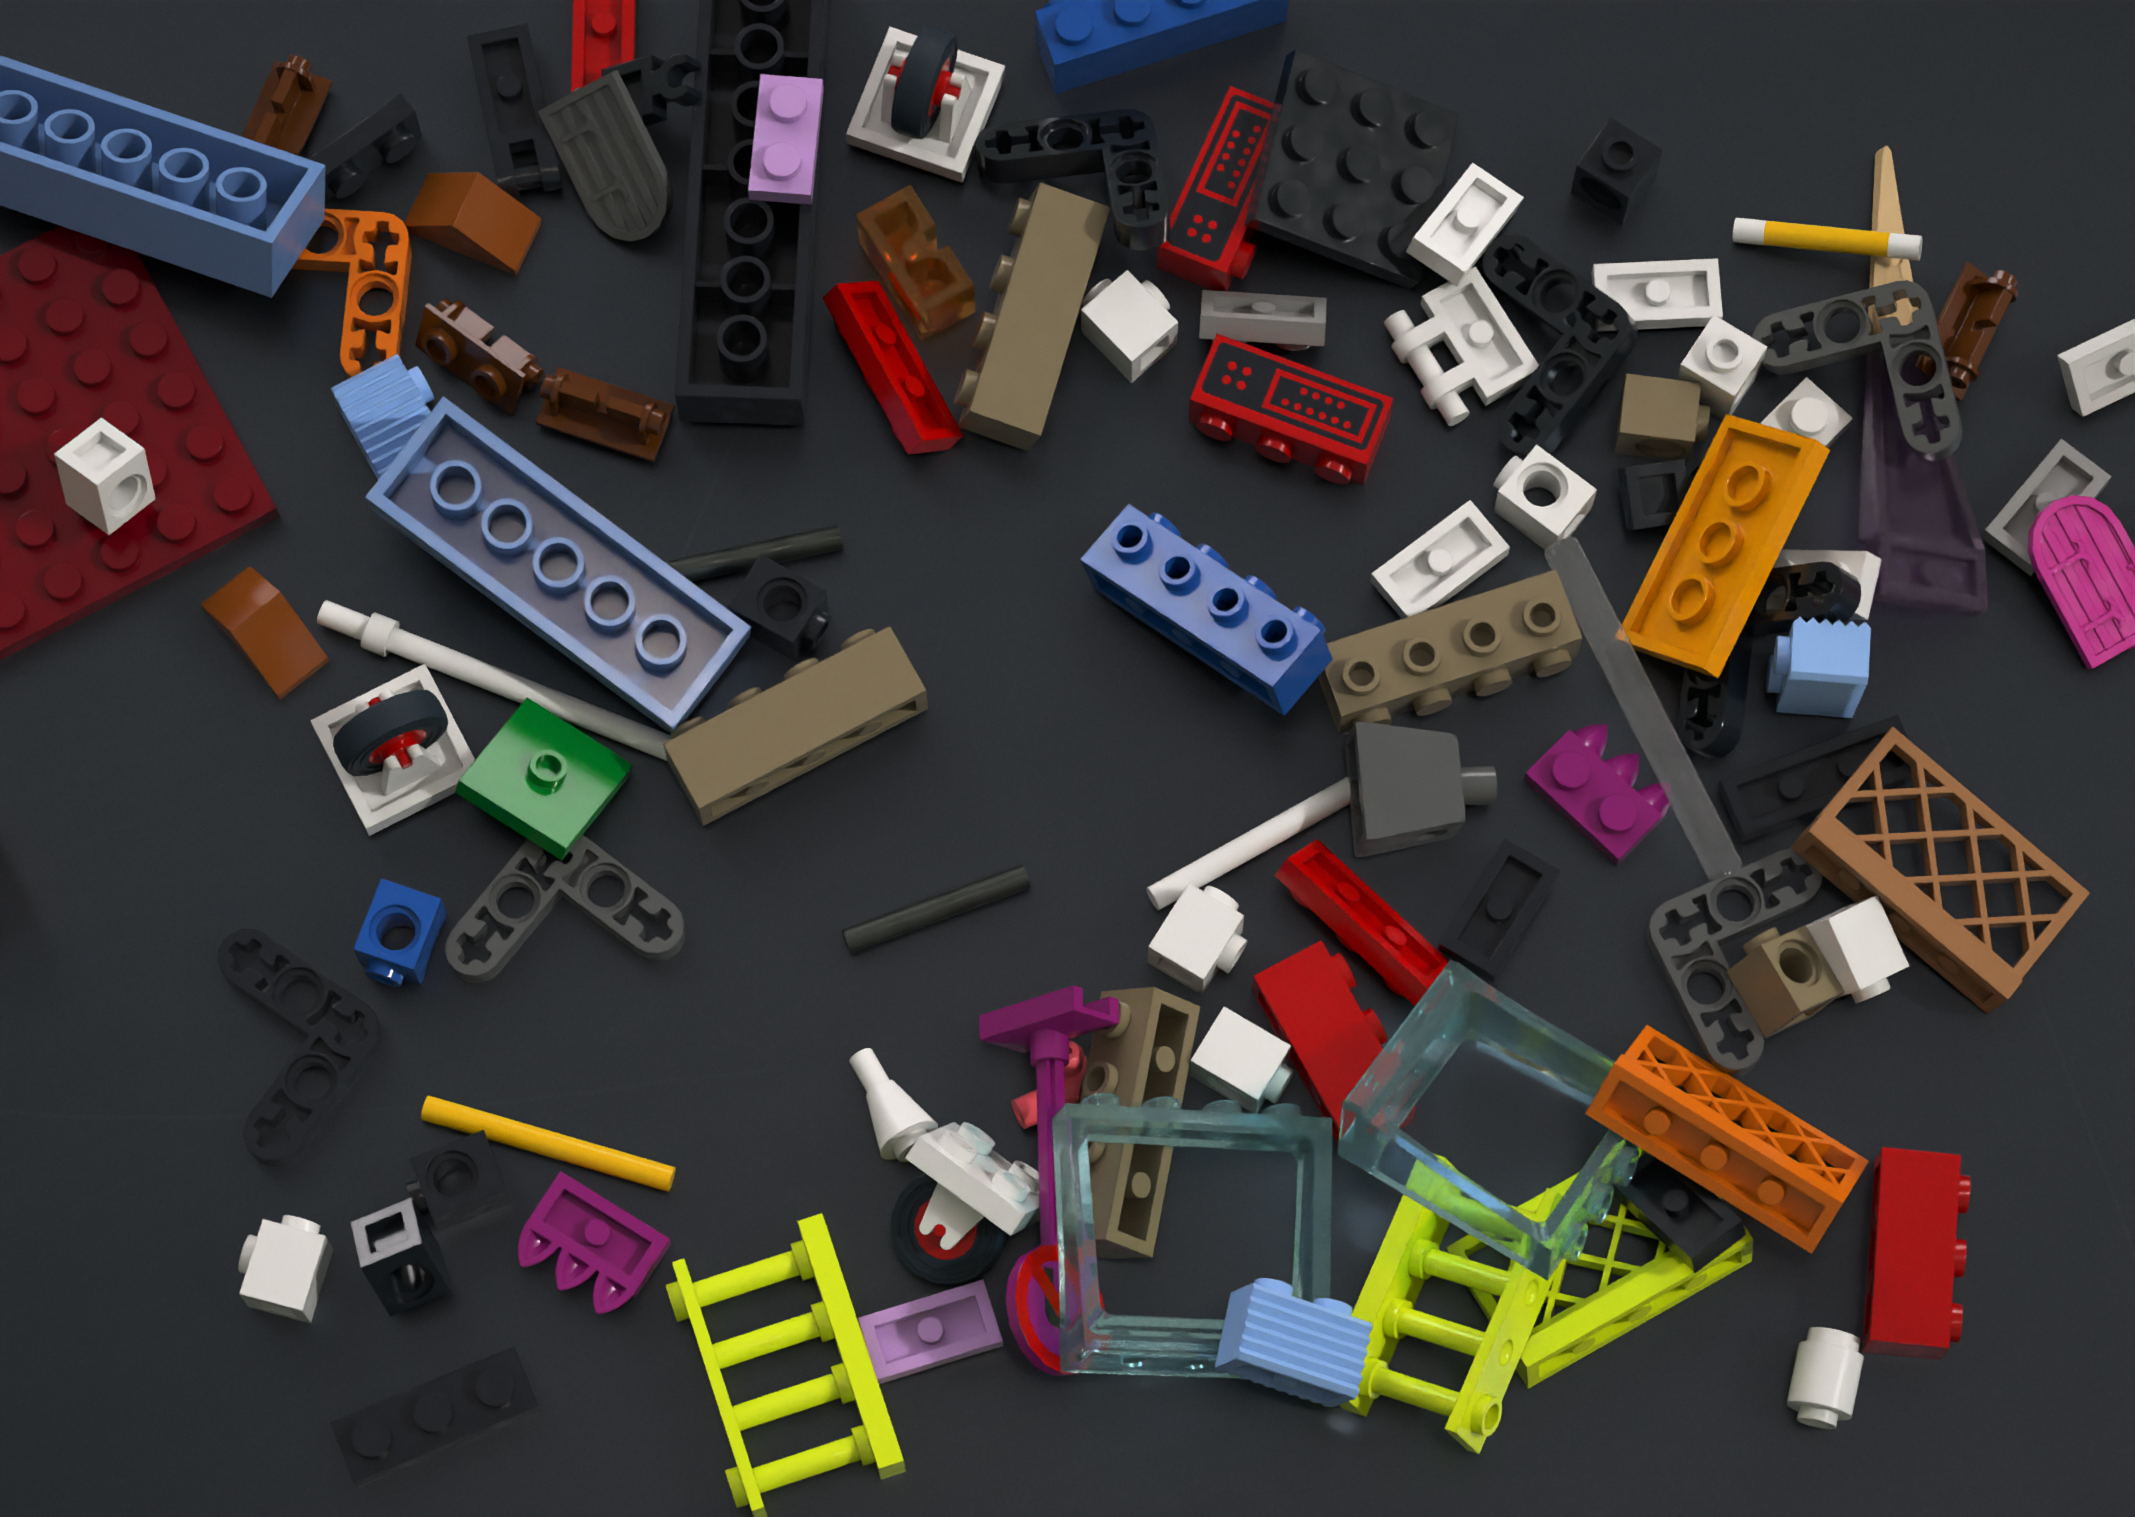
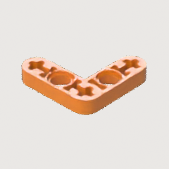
[291,208,412,379]

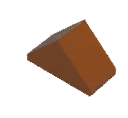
[404,172,542,276]
[200,566,329,700]

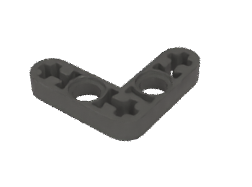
[1752,280,1963,461]
[445,835,686,984]
[1646,848,1822,1077]

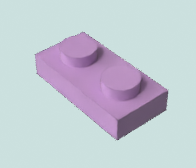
[748,74,824,205]
[858,1279,1003,1384]

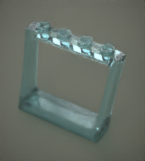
[1338,960,1639,1281]
[1052,1093,1332,1378]

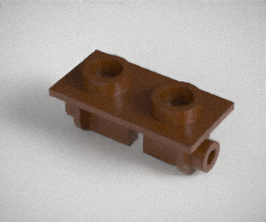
[241,54,333,156]
[1914,262,2019,401]
[415,298,544,416]
[536,367,675,463]

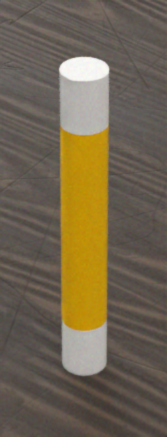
[1733,218,1923,261]

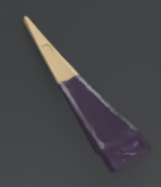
[1858,145,1988,617]

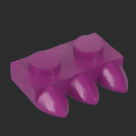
[1524,724,1671,866]
[518,1171,671,1314]

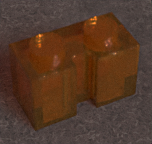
[856,185,975,342]

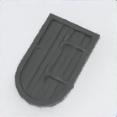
[537,70,673,242]

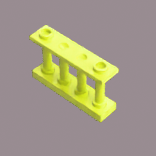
[1339,1150,1580,1454]
[665,1213,906,1517]

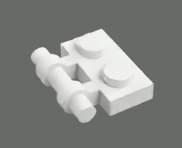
[1384,267,1539,426]

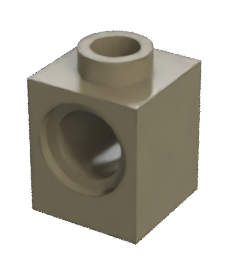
[1614,373,1710,463]
[1726,925,1845,1038]

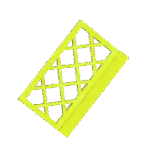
[1446,1143,1753,1389]

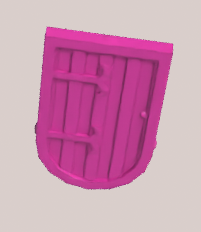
[2028,495,2135,670]

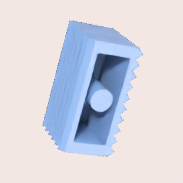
[330,354,434,480]
[1766,617,1871,718]
[1215,1278,1373,1407]

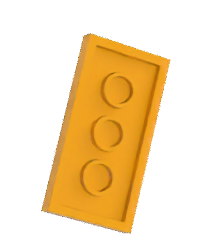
[1615,414,1830,678]

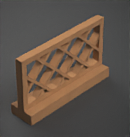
[1790,727,2090,1014]

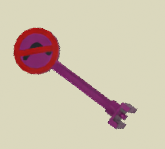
[979,985,1119,1376]

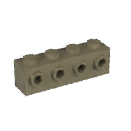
[954,182,1111,451]
[1318,569,1583,734]
[663,626,928,826]
[1067,987,1200,1259]

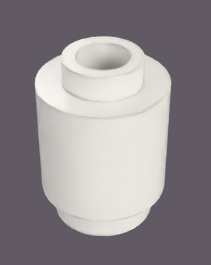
[1787,1327,1864,1429]

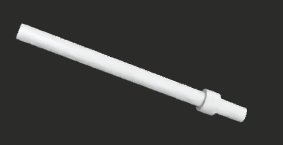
[317,600,672,761]

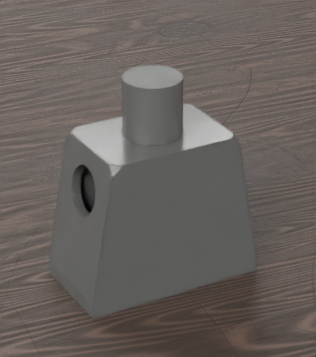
[1344,722,1497,857]

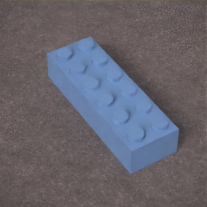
[0,55,326,298]
[365,396,751,735]

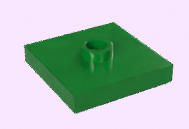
[455,698,633,860]

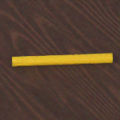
[421,1095,676,1192]

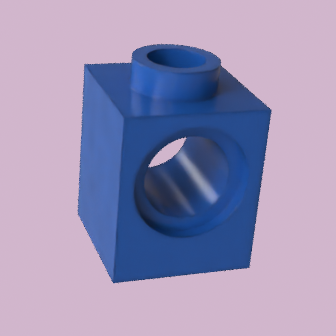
[353,878,448,987]

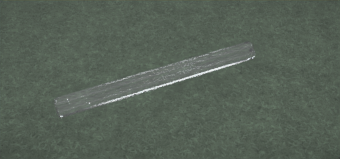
[1544,536,1743,881]

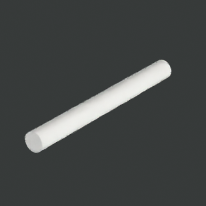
[1146,777,1350,910]

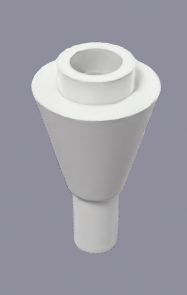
[849,1048,938,1162]

